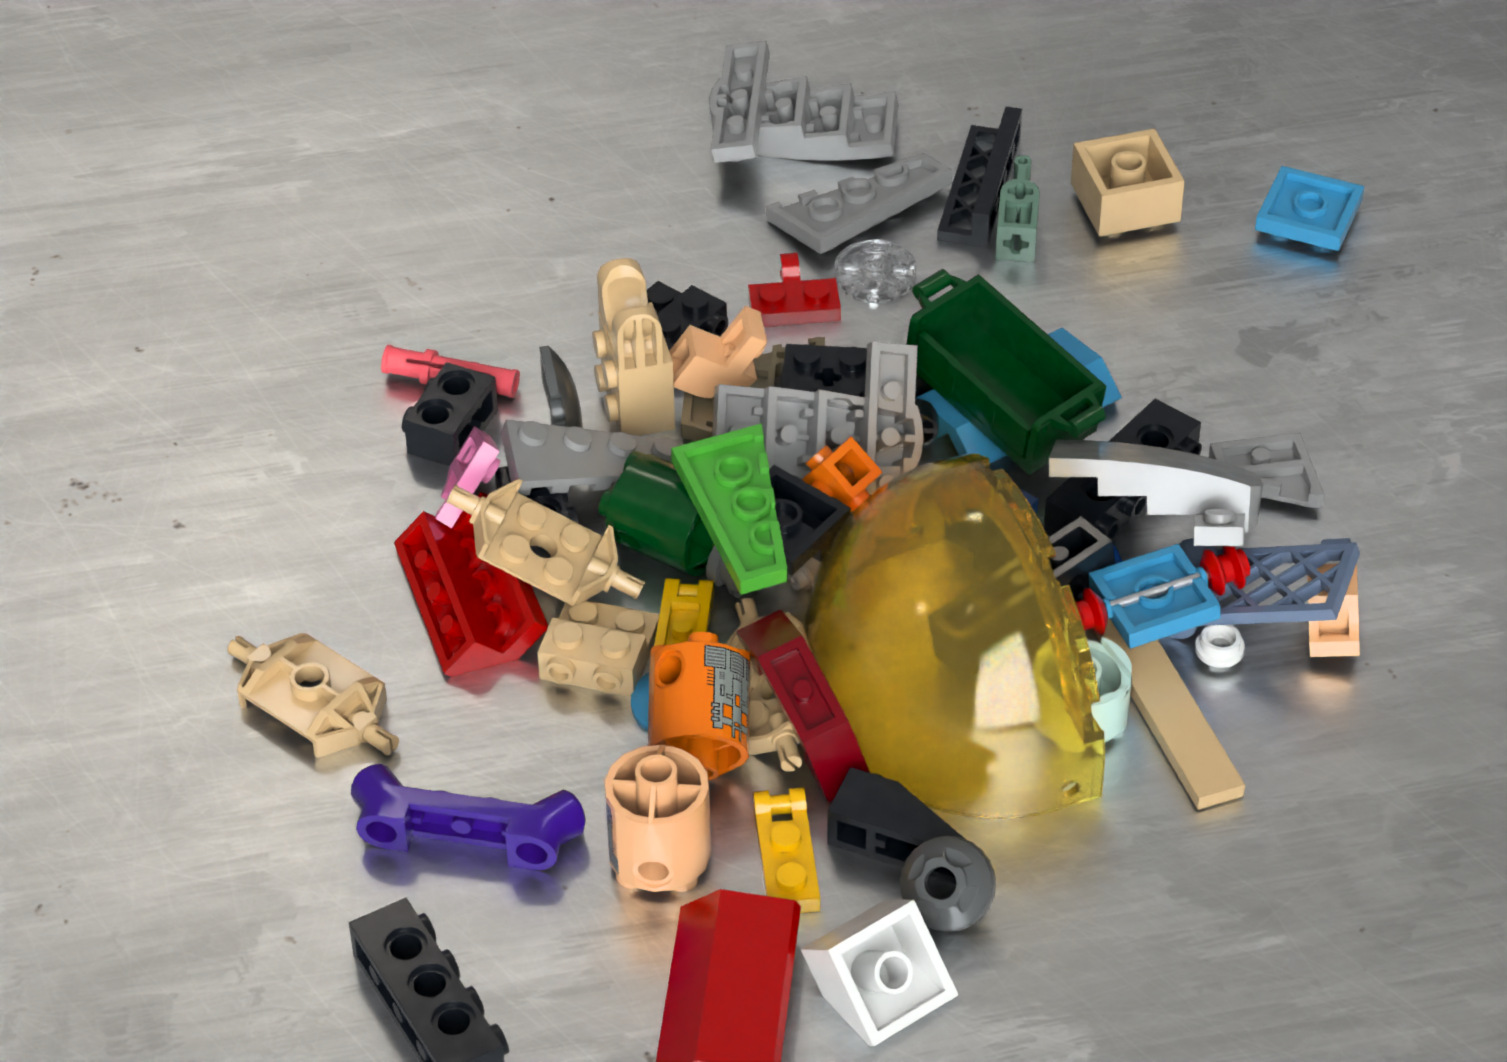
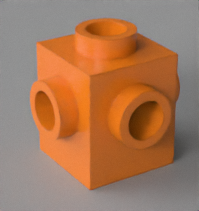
[802,436,883,512]

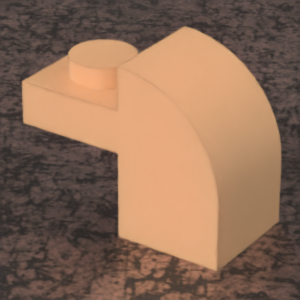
[669,306,767,399]

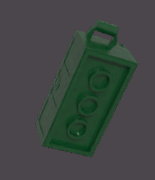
[906,269,1106,475]

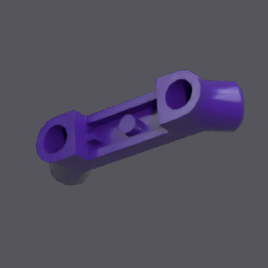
[351,764,586,870]

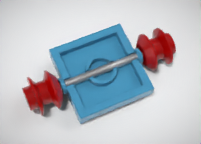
[1057,544,1250,649]

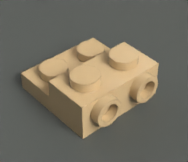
[537,600,659,696]

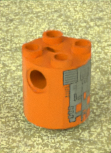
[647,632,750,781]

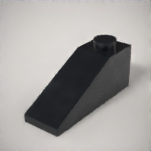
[827,767,965,884]

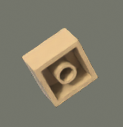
[1071,128,1185,236]

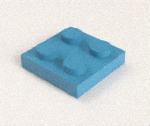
[1255,166,1365,251]

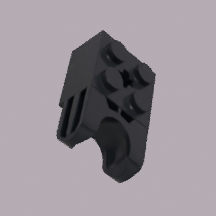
[781,344,939,446]

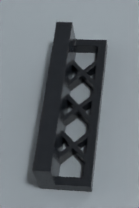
[937,106,1022,248]

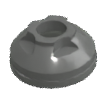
[900,836,996,932]

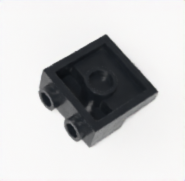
[647,281,728,351]
[769,465,851,576]

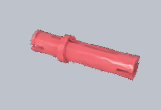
[381,345,520,398]

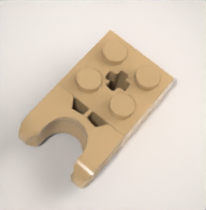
[592,258,675,436]

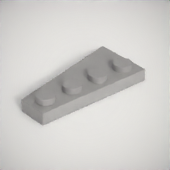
[765,153,952,254]
[501,419,684,495]

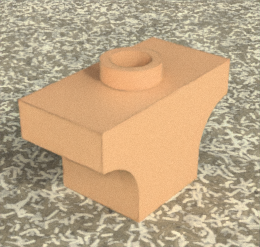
[1308,563,1360,657]

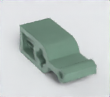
[995,155,1040,262]

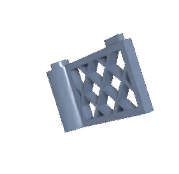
[1167,538,1360,639]

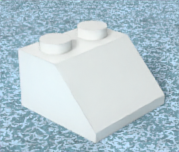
[801,899,959,1047]

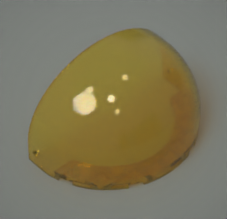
[804,453,1105,819]

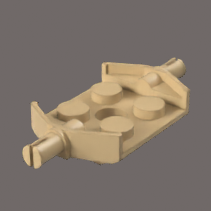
[446,479,645,606]
[725,598,811,771]
[227,633,399,758]

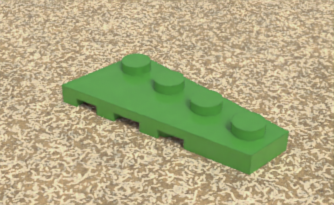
[671,423,787,595]

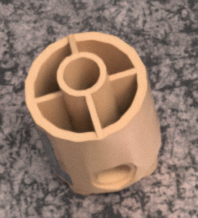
[604,745,711,892]

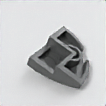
[539,346,583,428]

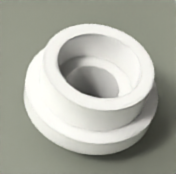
[1195,625,1245,668]

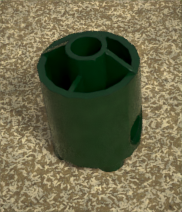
[598,451,714,576]

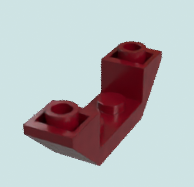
[736,609,870,805]

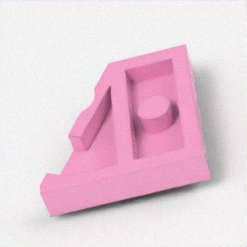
[435,426,501,528]

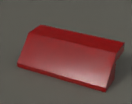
[394,492,548,677]
[656,889,801,1062]

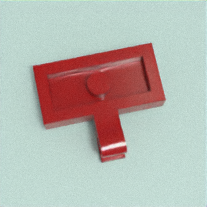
[748,252,841,327]

